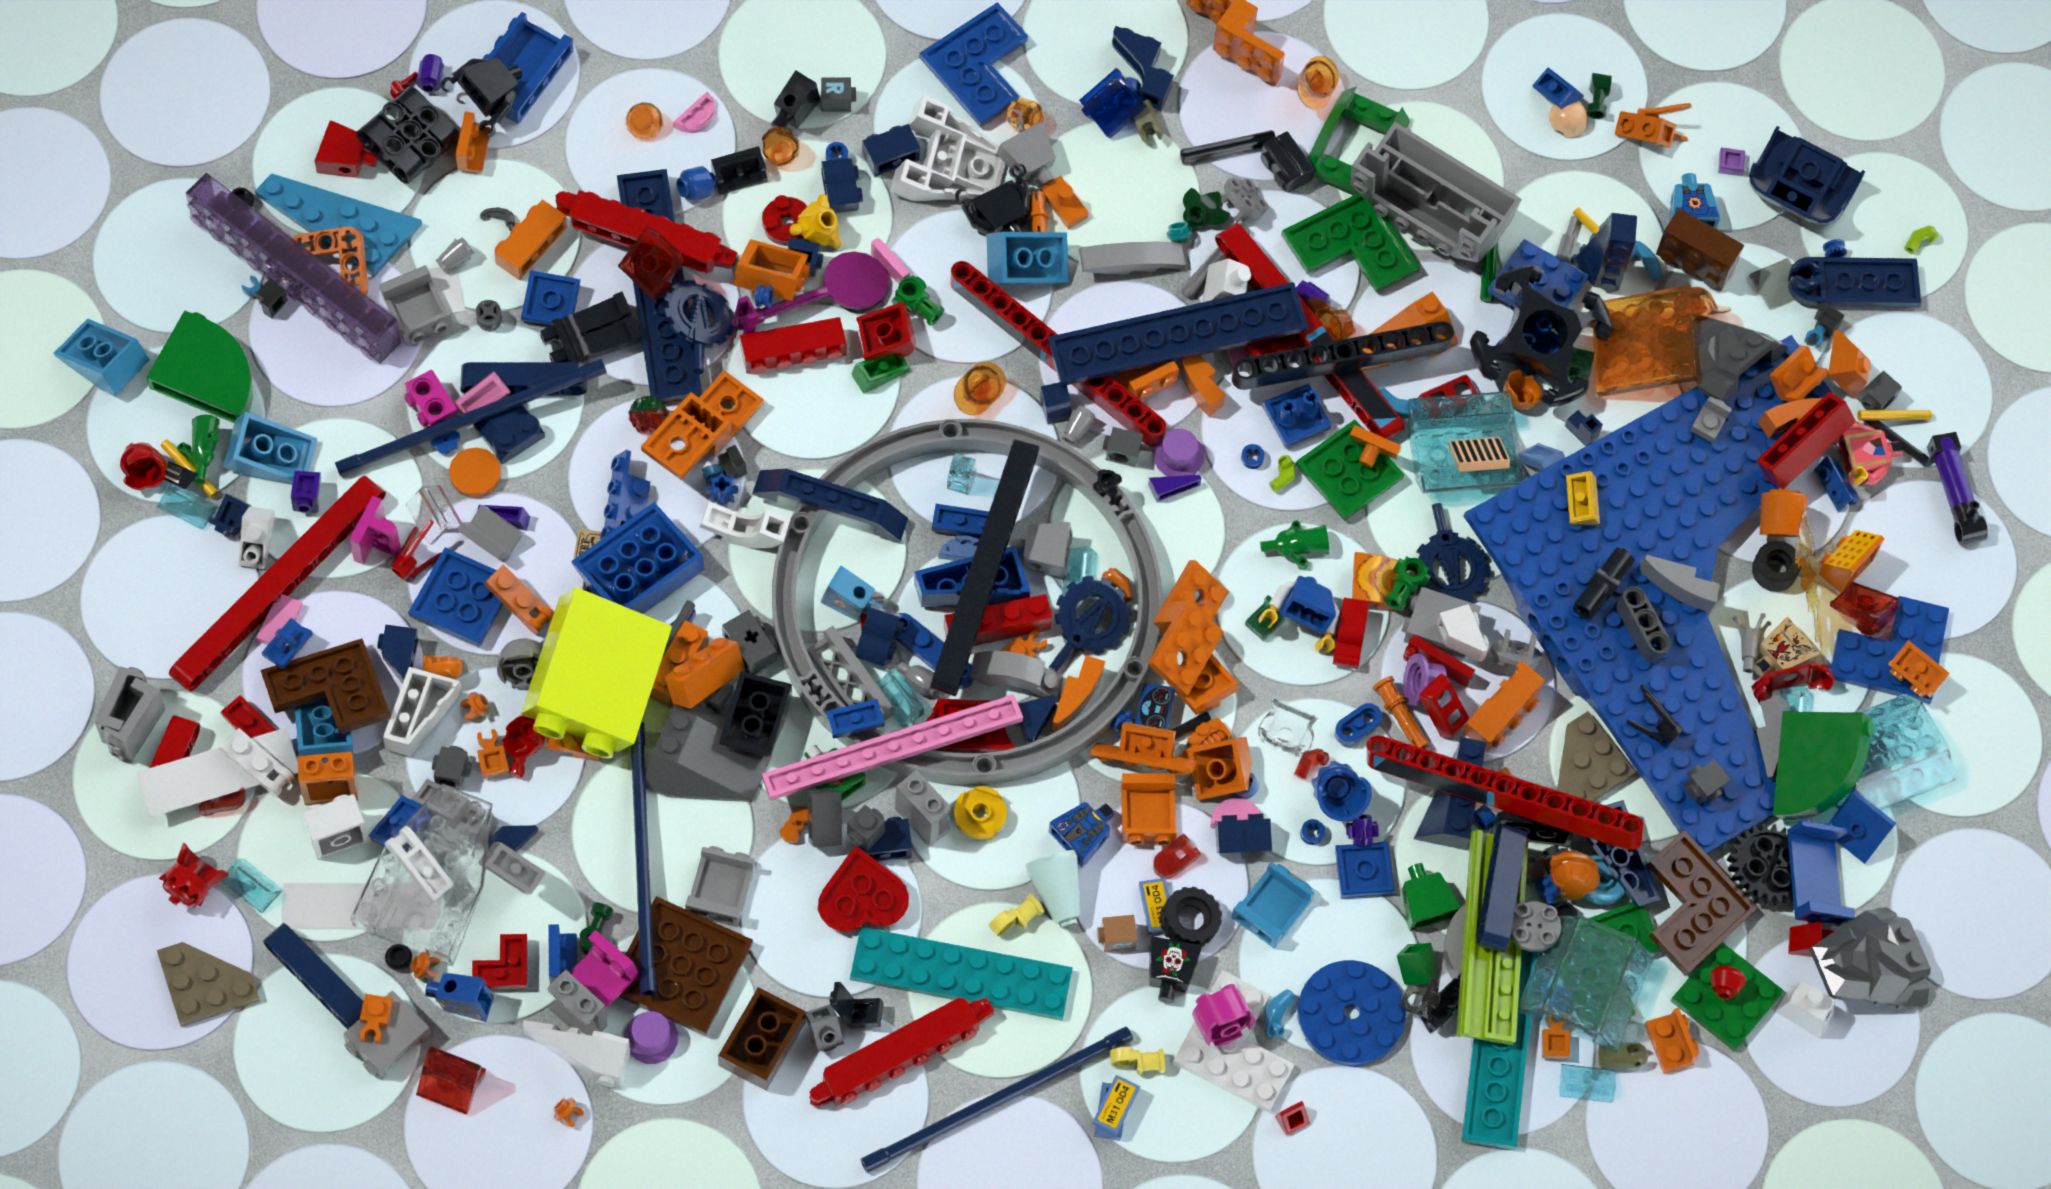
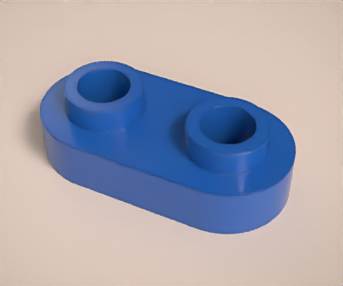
[1334,703,1382,746]

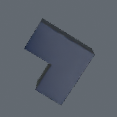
[1565,410,1603,446]

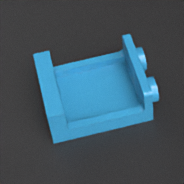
[1231,862,1314,949]

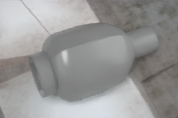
[897,662,939,697]

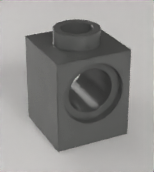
[1858,370,1902,410]
[1102,427,1143,467]

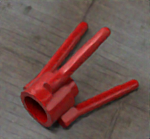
[390,520,442,580]

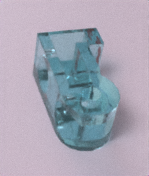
[947,453,977,495]

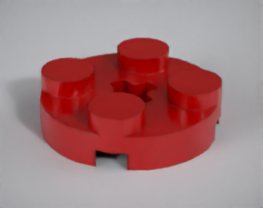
[762,195,808,246]

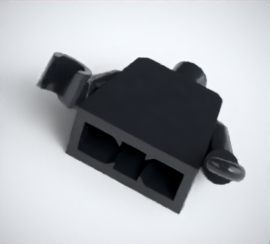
[441,58,522,138]
[955,164,1030,234]

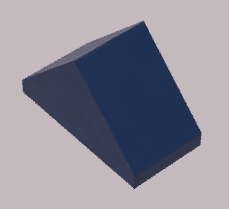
[1018,695,1058,745]

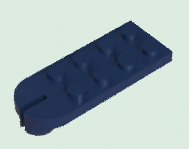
[1787,257,1921,308]

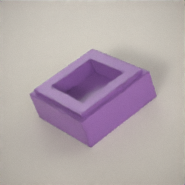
[1718,147,1745,176]

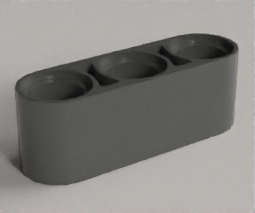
[1616,586,1671,663]

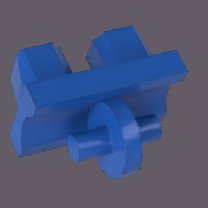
[261,618,313,669]

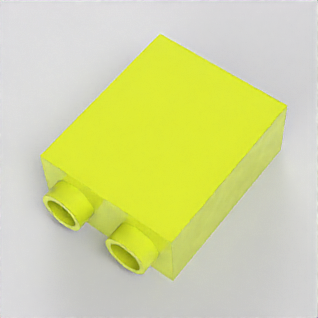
[520,587,672,758]

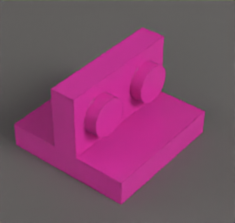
[349,496,401,565]

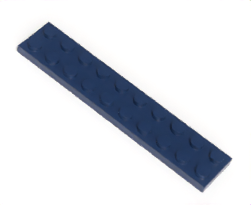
[617,169,702,402]
[1047,282,1308,386]

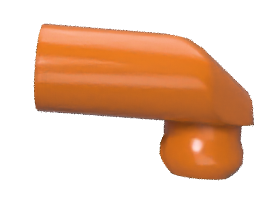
[1102,568,1133,603]

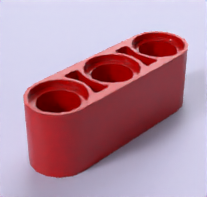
[149,715,201,768]

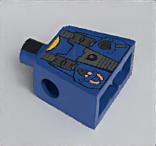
[1048,802,1115,868]
[425,973,494,1022]

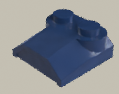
[473,405,545,464]

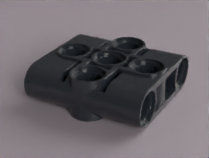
[356,86,460,184]

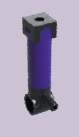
[1927,432,1988,545]

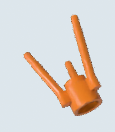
[1637,103,1691,141]

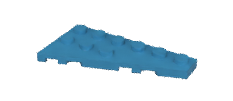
[255,173,422,278]

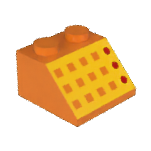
[1818,530,1885,593]

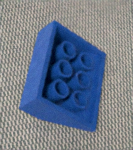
[571,502,705,614]

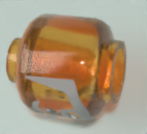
[1006,97,1044,131]

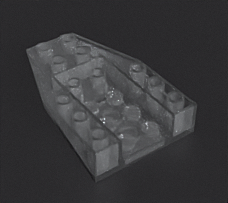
[350,784,493,967]

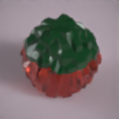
[628,395,670,434]

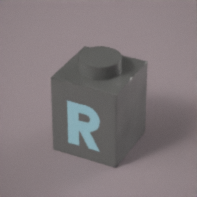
[821,77,856,112]

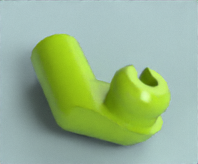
[1904,225,1939,254]
[1269,455,1295,493]

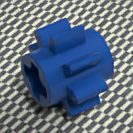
[706,473,738,507]

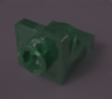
[1567,347,1595,381]
[1245,595,1286,642]

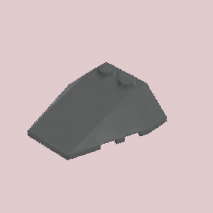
[645,701,772,802]

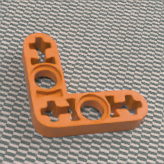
[289,227,369,301]

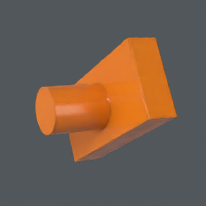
[1040,176,1089,229]
[1350,425,1401,468]

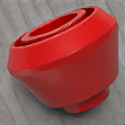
[1710,966,1747,1000]

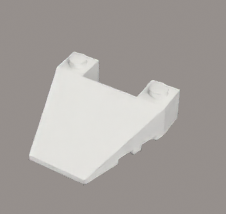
[890,95,1006,201]

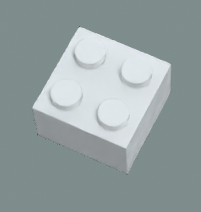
[302,794,369,859]

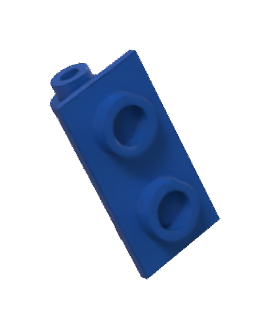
[1814,456,1858,512]

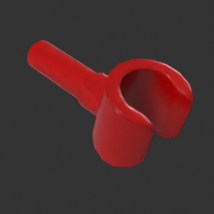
[390,72,418,99]

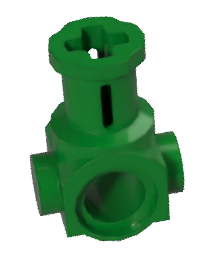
[891,275,945,326]
[1384,556,1432,611]

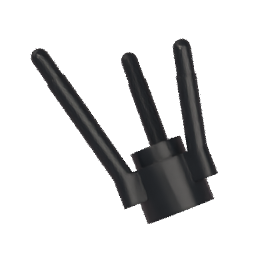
[1626,685,1683,744]

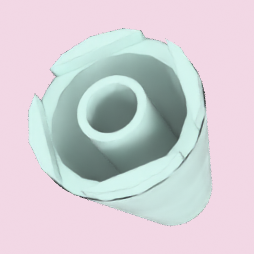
[1025,850,1081,927]

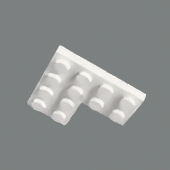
[1173,970,1295,1113]

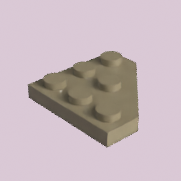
[1556,711,1636,802]
[156,942,260,1027]

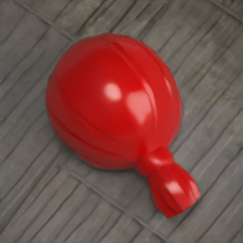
[502,715,546,779]

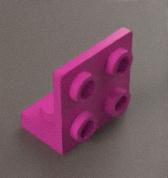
[569,930,639,1009]

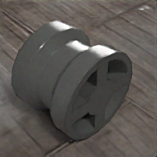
[476,300,502,332]

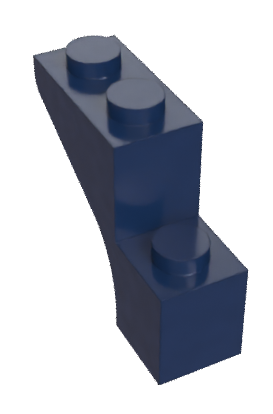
[1112,26,1174,111]

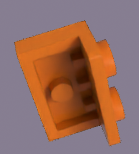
[1888,640,1951,698]

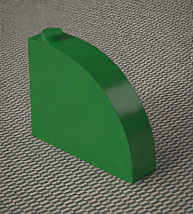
[146,310,253,423]
[1773,711,1874,820]

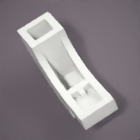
[699,501,790,548]

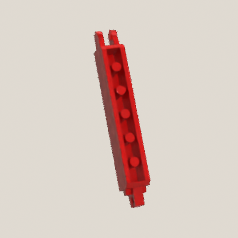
[555,190,738,274]
[809,997,994,1108]

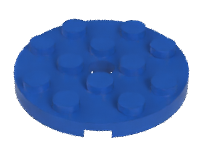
[1297,960,1406,1066]

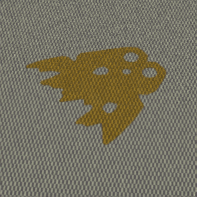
[1795,510,1824,664]

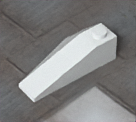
[523,1020,631,1087]

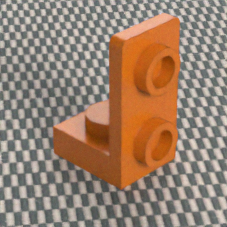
[1615,111,1677,148]

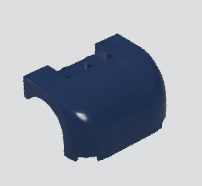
[1749,126,1866,226]

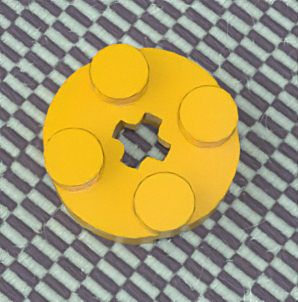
[954,786,1007,840]

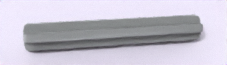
[1181,223,1250,299]

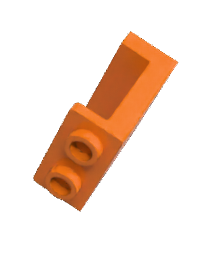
[1121,773,1177,846]

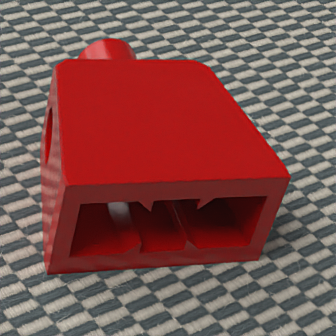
[314,120,378,177]

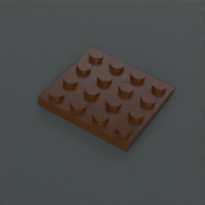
[619,896,753,1036]

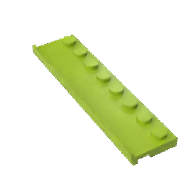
[1456,829,1529,1045]

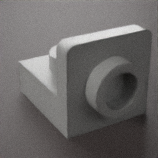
[1690,397,1732,443]

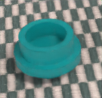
[1167,222,1192,243]

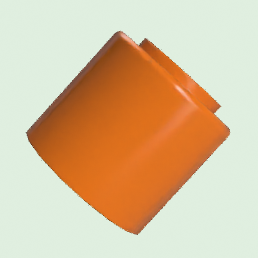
[1759,489,1808,537]

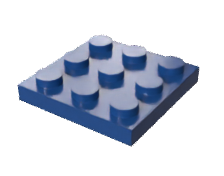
[1487,239,1589,329]
[408,547,503,647]

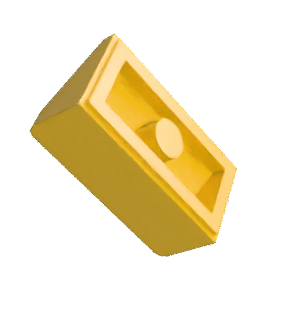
[1566,471,1600,525]

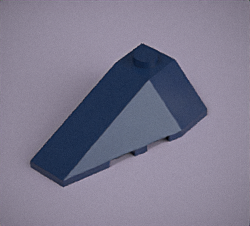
[1586,800,1661,908]

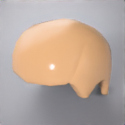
[1549,101,1588,138]

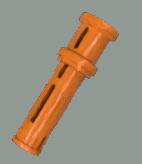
[1373,676,1430,749]

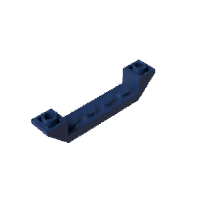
[752,468,908,542]

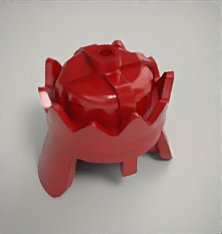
[158,842,229,908]

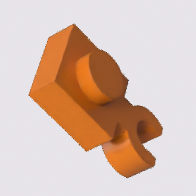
[999,629,1048,658]
[477,729,509,778]
[360,993,393,1044]
[1542,1011,1570,1060]

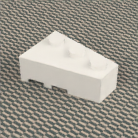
[383,667,462,757]

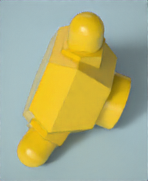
[789,194,842,249]

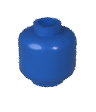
[676,166,716,201]

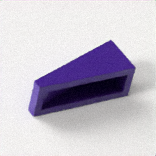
[1148,475,1202,502]
[477,505,531,531]

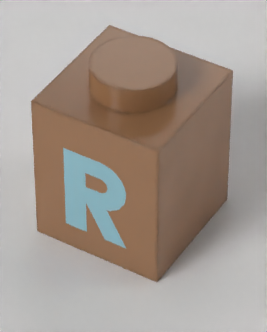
[1097,914,1138,952]

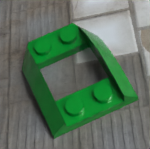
[1308,86,1410,194]

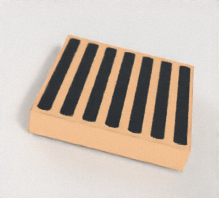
[1449,437,1510,472]

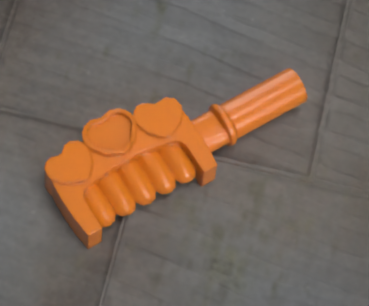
[1167,718,1232,773]

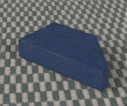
[484,825,538,852]

